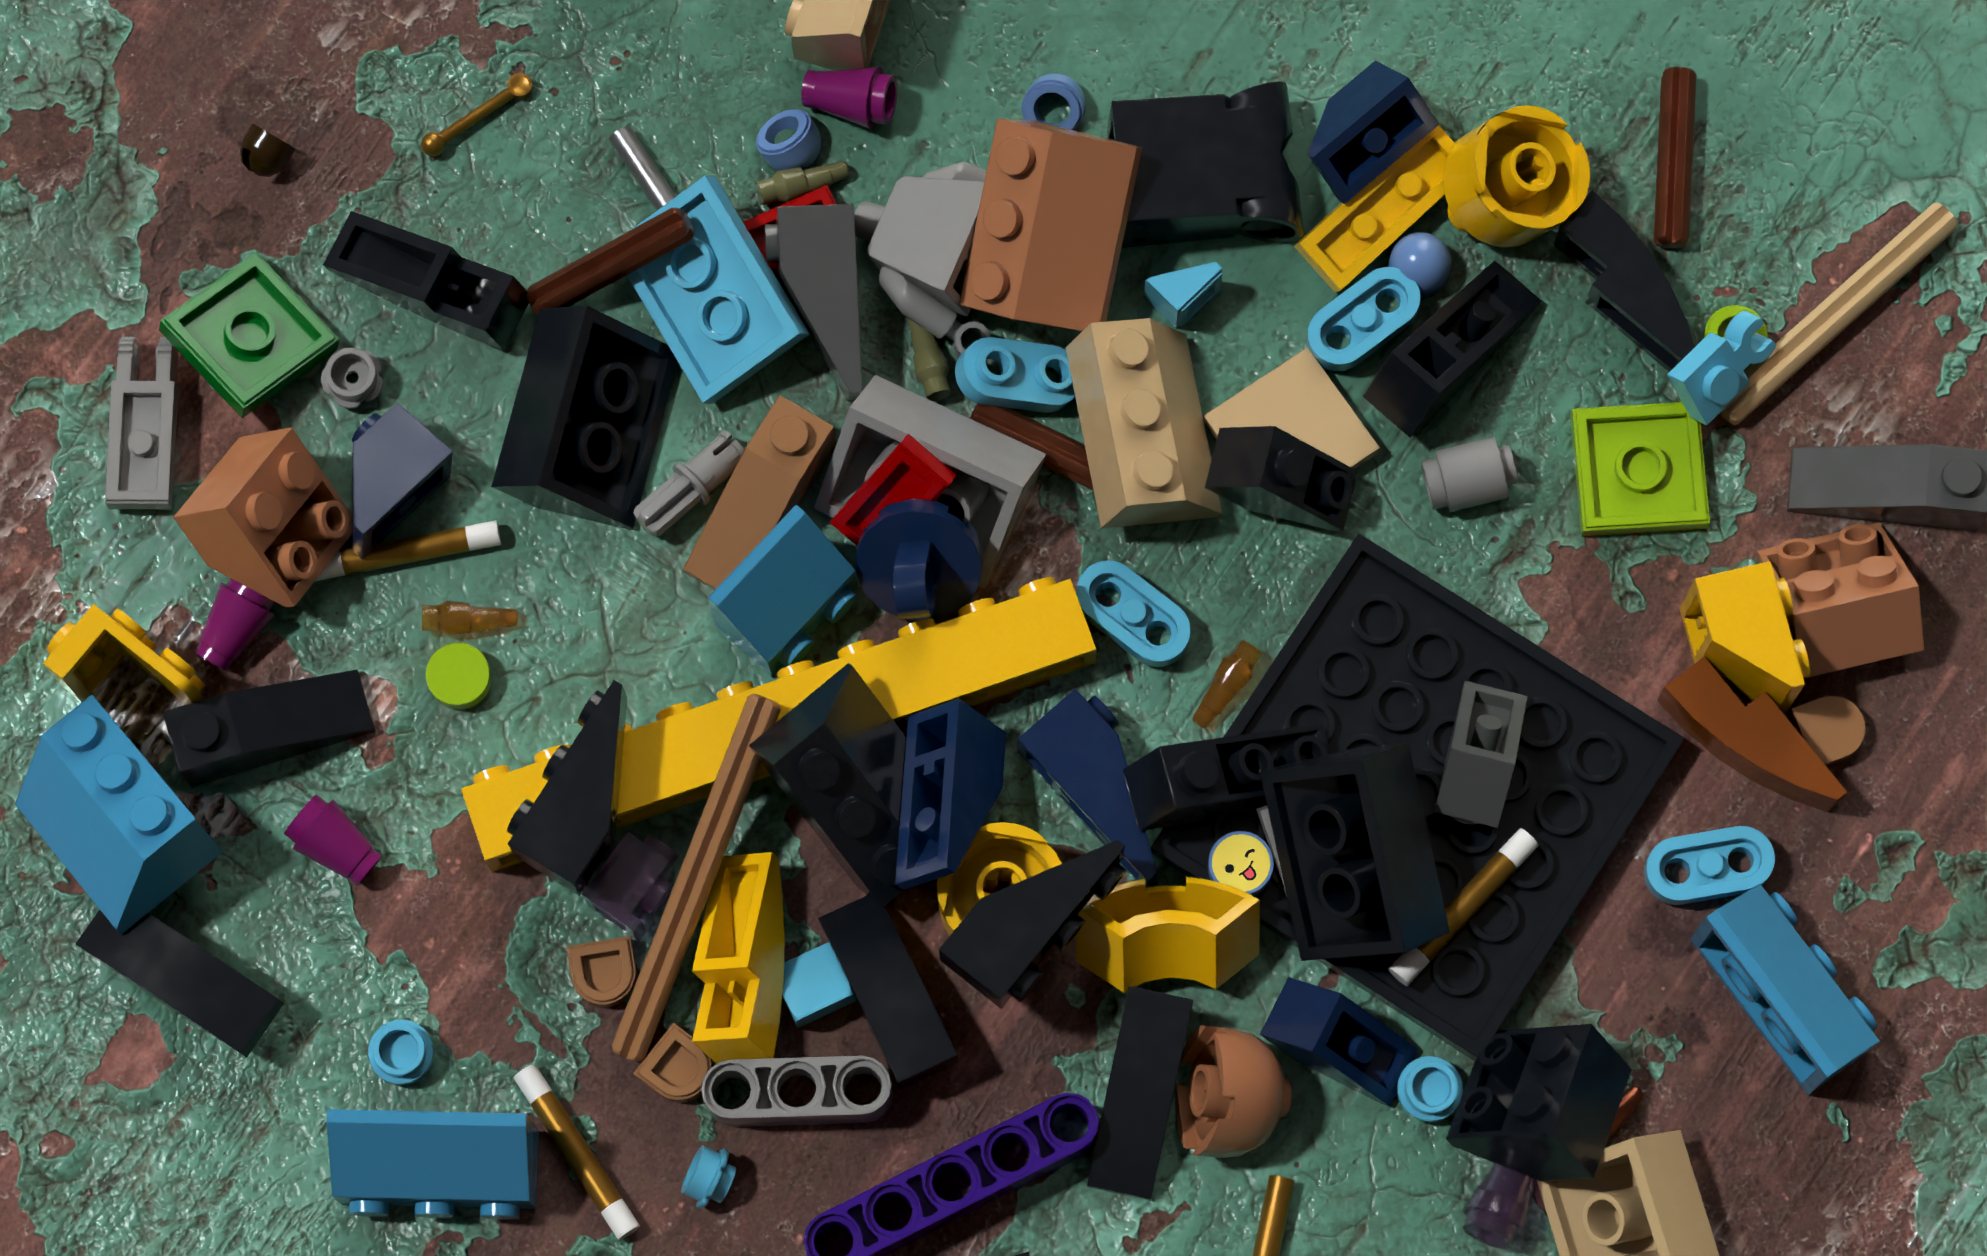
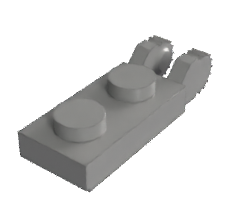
[105,337,179,510]

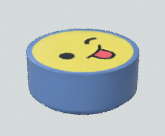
[1208,831,1274,896]

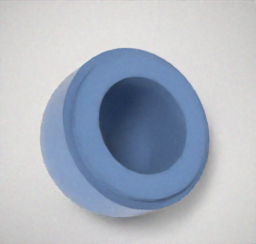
[1022,73,1086,131]
[756,109,821,171]
[1388,232,1452,298]

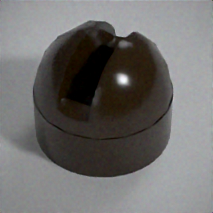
[240,124,296,177]

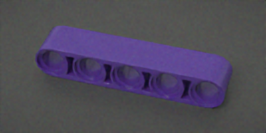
[804,1093,1099,1256]

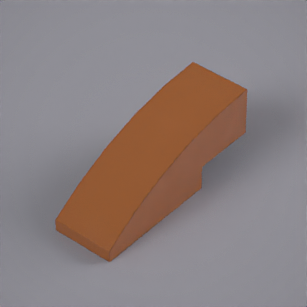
[1657,656,1847,812]

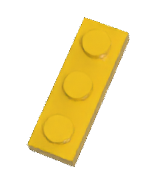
[1294,125,1455,293]

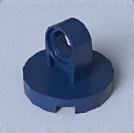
[855,498,984,621]

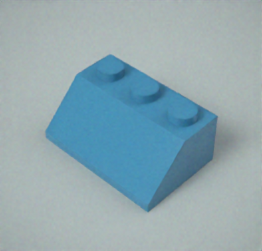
[15,695,223,935]
[1690,884,1880,1095]
[327,1109,539,1220]

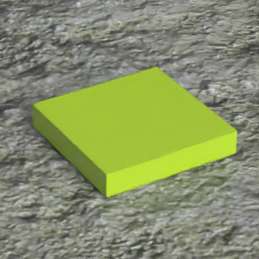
[1570,402,1710,536]

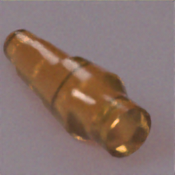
[422,600,518,636]
[1192,640,1263,728]

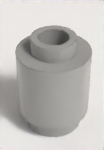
[1421,436,1518,512]

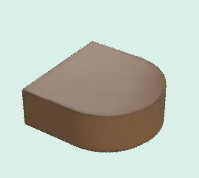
[1788,696,1866,767]
[566,936,637,1008]
[633,1022,712,1103]

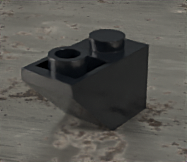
[1205,426,1358,531]

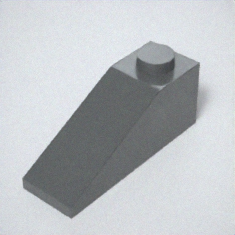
[764,204,862,401]
[1787,444,1987,532]

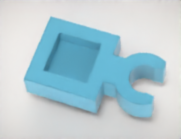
[1667,311,1776,425]

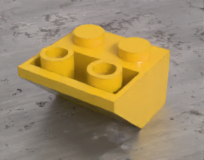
[1679,561,1810,713]

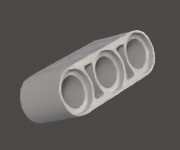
[701,1056,893,1127]

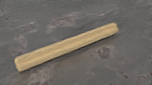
[1719,202,1958,425]

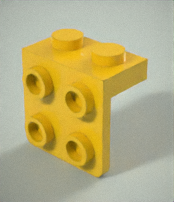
[43,604,206,704]

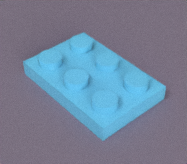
[627,175,810,404]

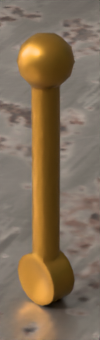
[421,73,533,157]

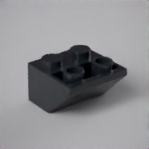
[1446,1024,1632,1181]

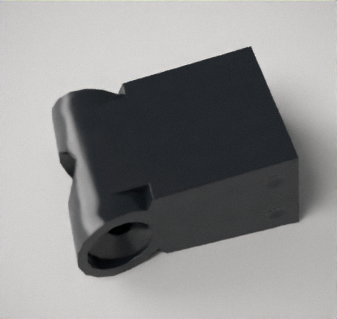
[1107,81,1304,248]

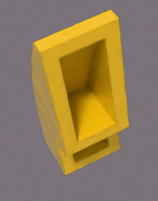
[692,852,785,1064]

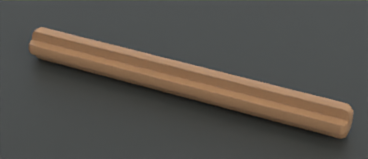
[612,694,781,1062]

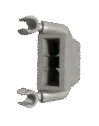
[854,162,991,358]

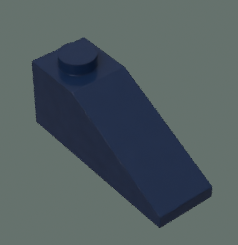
[1018,689,1158,887]
[895,698,1006,890]

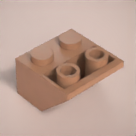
[173,427,353,608]
[1757,522,1924,678]

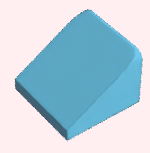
[1144,262,1223,329]
[782,942,856,1028]

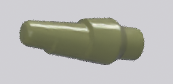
[756,161,850,205]
[908,318,951,401]

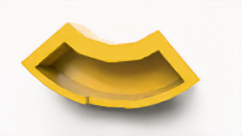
[1076,877,1260,993]

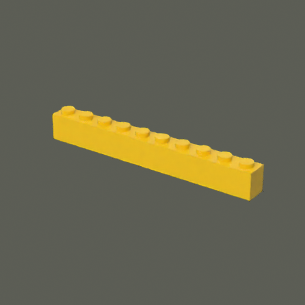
[461,577,1096,872]

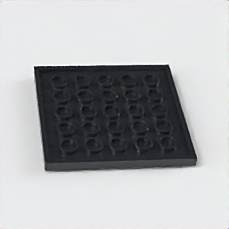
[1150,533,1685,1061]

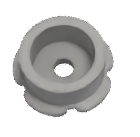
[321,348,383,408]

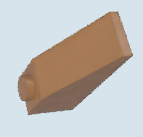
[683,395,836,590]

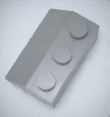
[814,375,1046,588]

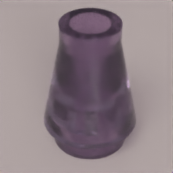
[1462,1163,1533,1249]

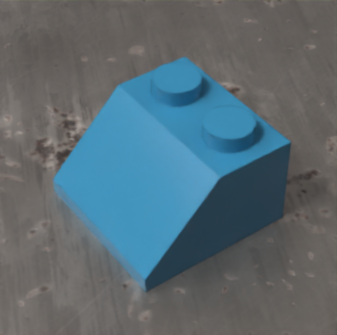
[708,505,858,677]

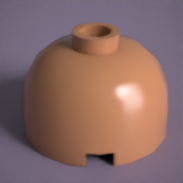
[1175,1025,1292,1158]

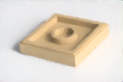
[1203,347,1380,522]

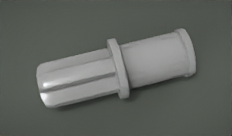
[633,430,745,537]

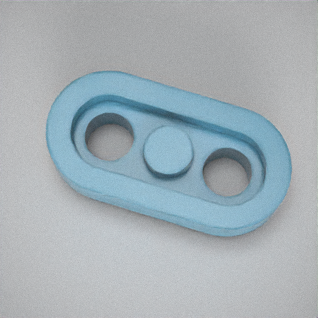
[1307,267,1420,371]
[955,337,1075,413]
[1076,560,1191,667]
[1644,826,1775,905]

